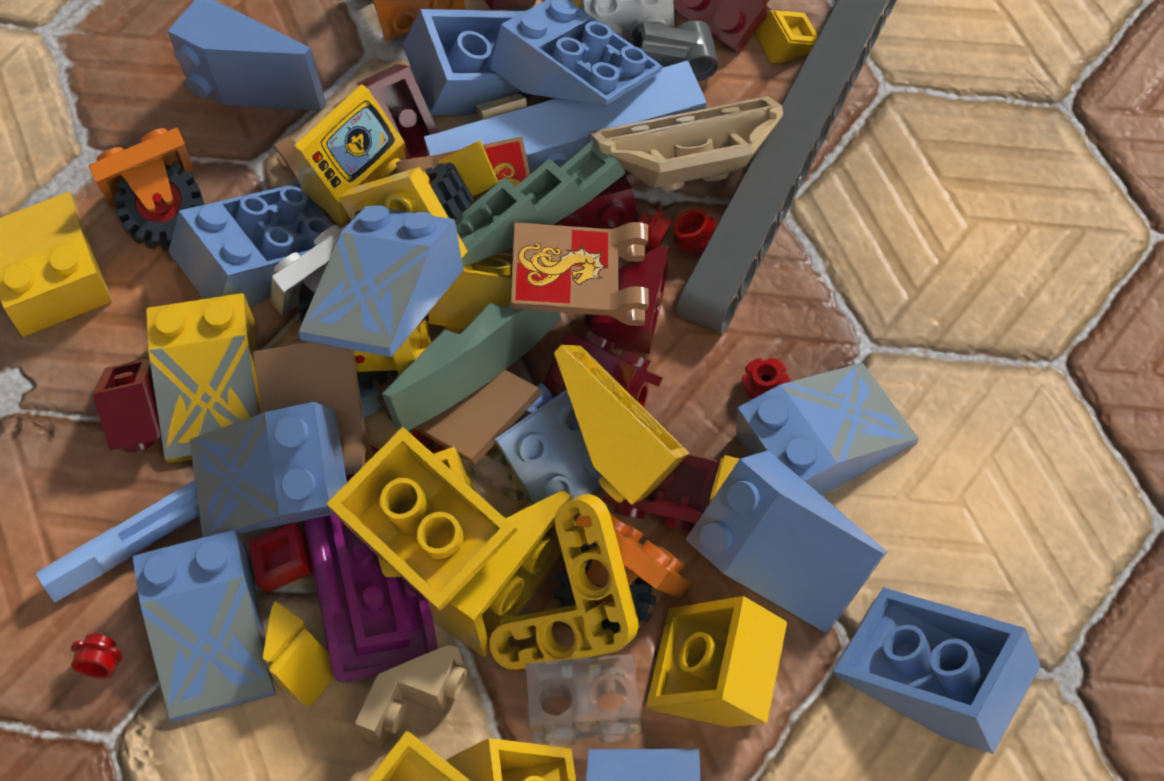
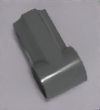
[628,20,719,82]

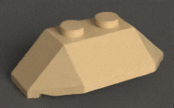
[589,96,783,191]

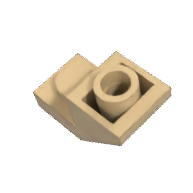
[355,644,467,748]

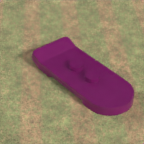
[302,445,438,683]

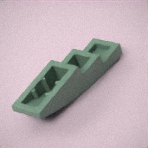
[455,140,625,267]
[382,303,561,431]

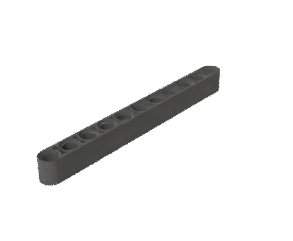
[676,0,897,334]

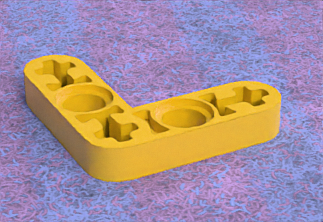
[489,494,639,670]

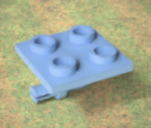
[494,383,602,504]

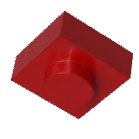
[249,522,312,593]

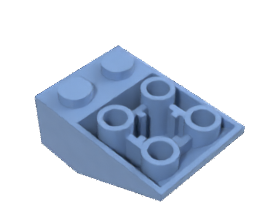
[490,0,663,106]
[168,183,333,307]

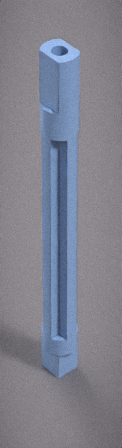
[36,382,384,603]

